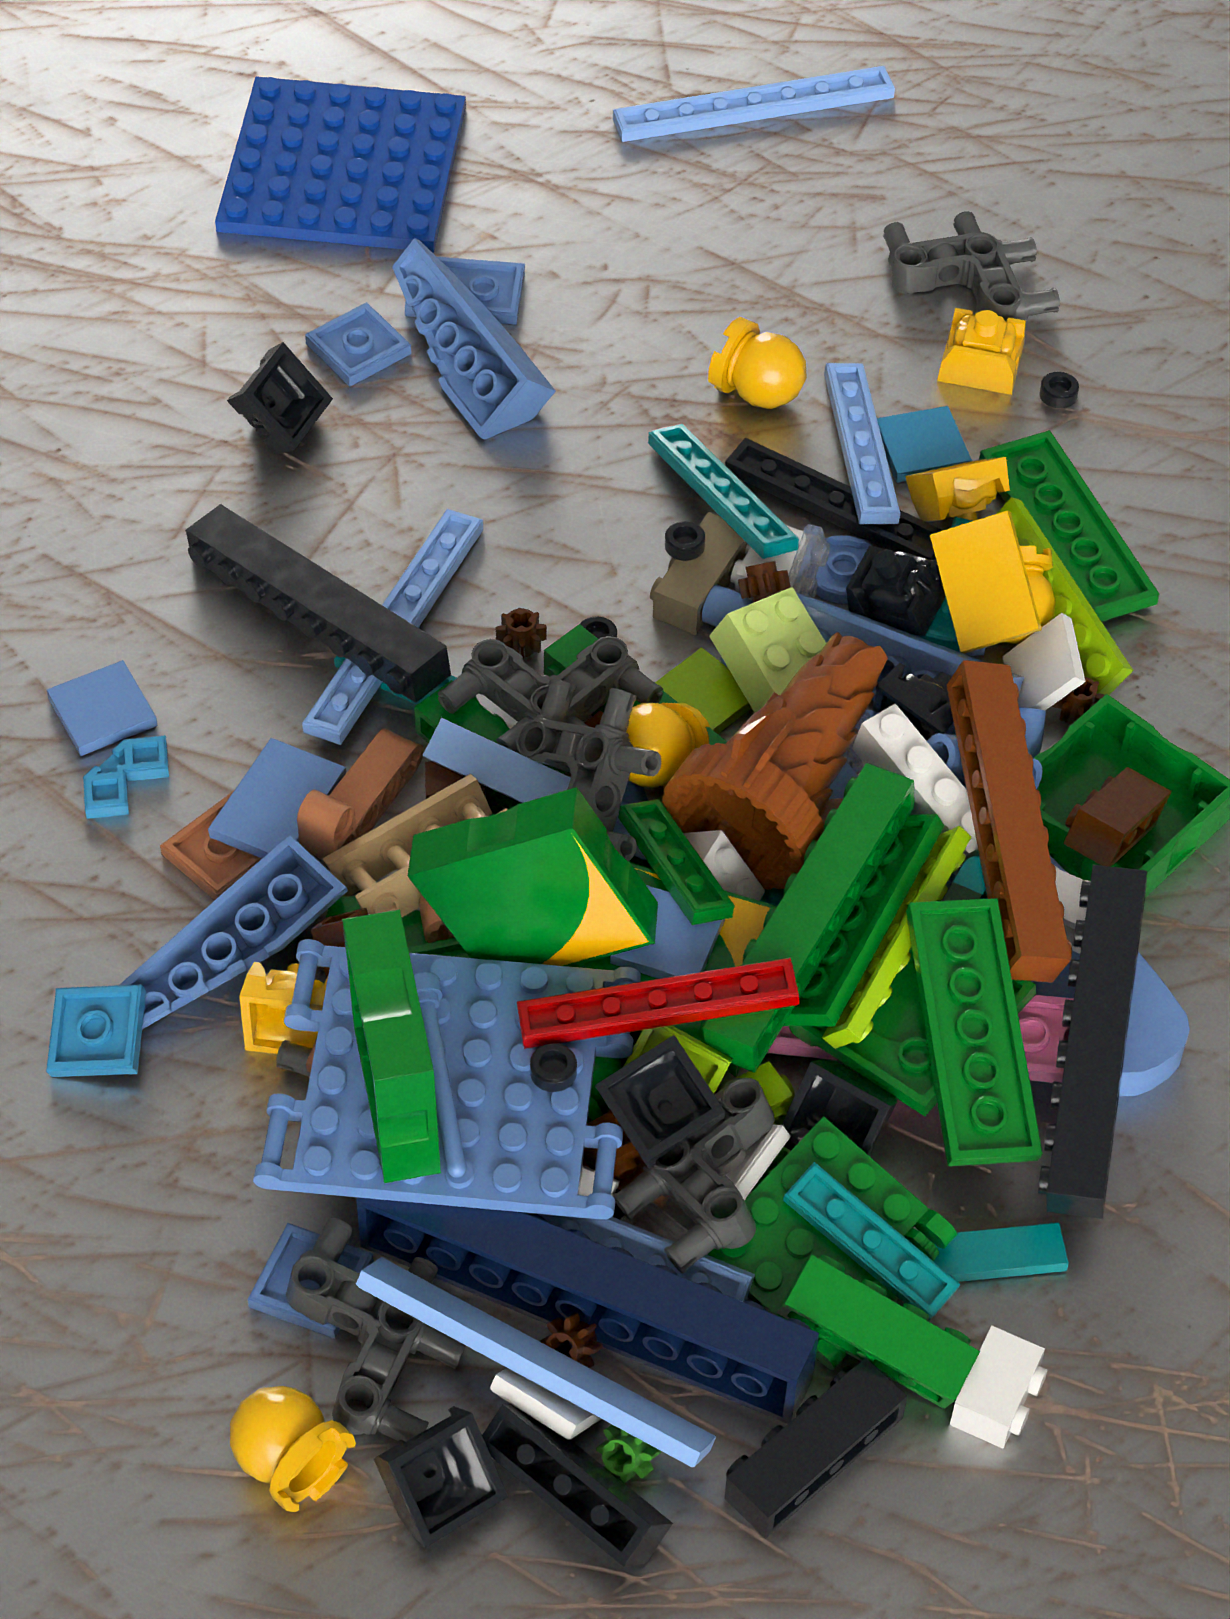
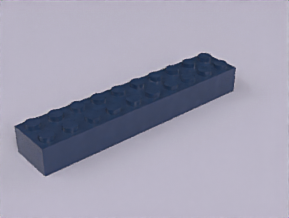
[356,1197,819,1424]

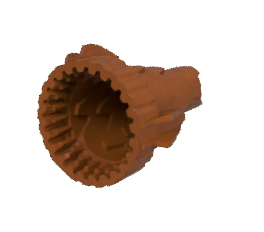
[662,632,888,890]

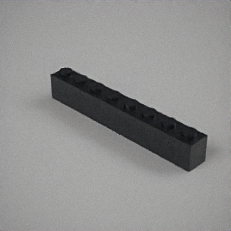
[185,504,451,703]
[1038,865,1147,1219]

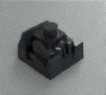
[227,342,333,454]
[846,546,946,636]
[873,663,956,741]
[595,1035,725,1168]
[781,1059,897,1156]
[374,1406,508,1548]

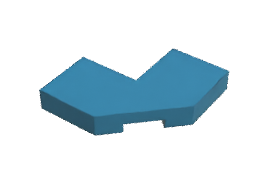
[83,735,169,819]

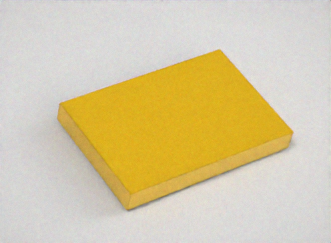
[930,510,1042,654]

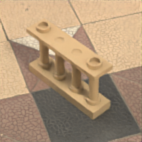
[322,774,508,917]

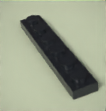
[725,437,943,560]

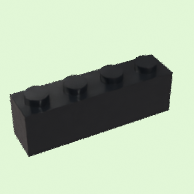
[724,1357,907,1539]
[482,1404,673,1567]

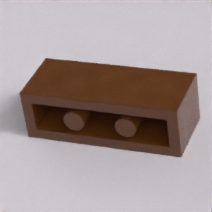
[1063,767,1172,867]

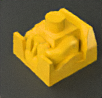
[937,308,1026,395]
[905,457,1010,521]
[239,962,328,1054]

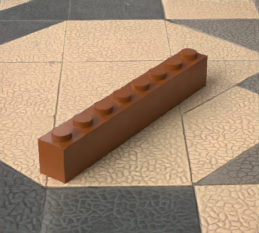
[947,660,1072,983]

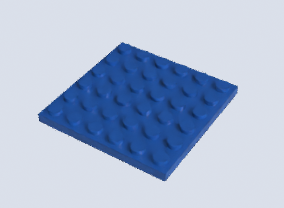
[215,76,466,253]

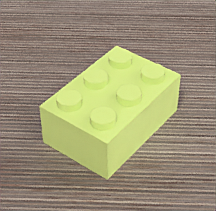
[709,587,826,712]

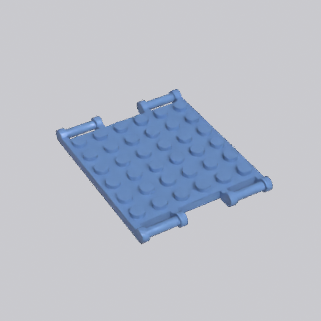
[253,939,641,1219]

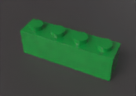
[777,1254,980,1409]

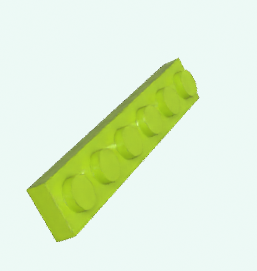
[996,497,1134,695]
[822,826,972,1049]

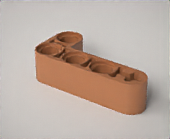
[297,728,424,860]

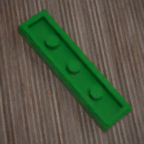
[618,799,735,925]

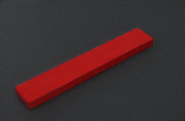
[517,958,799,1049]

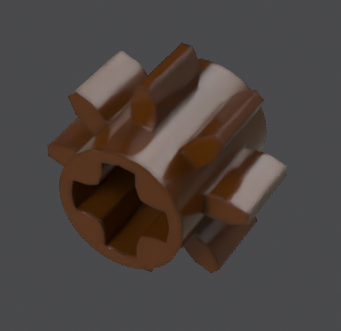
[738,561,791,603]
[496,608,547,659]
[1052,676,1104,725]
[539,1313,603,1368]

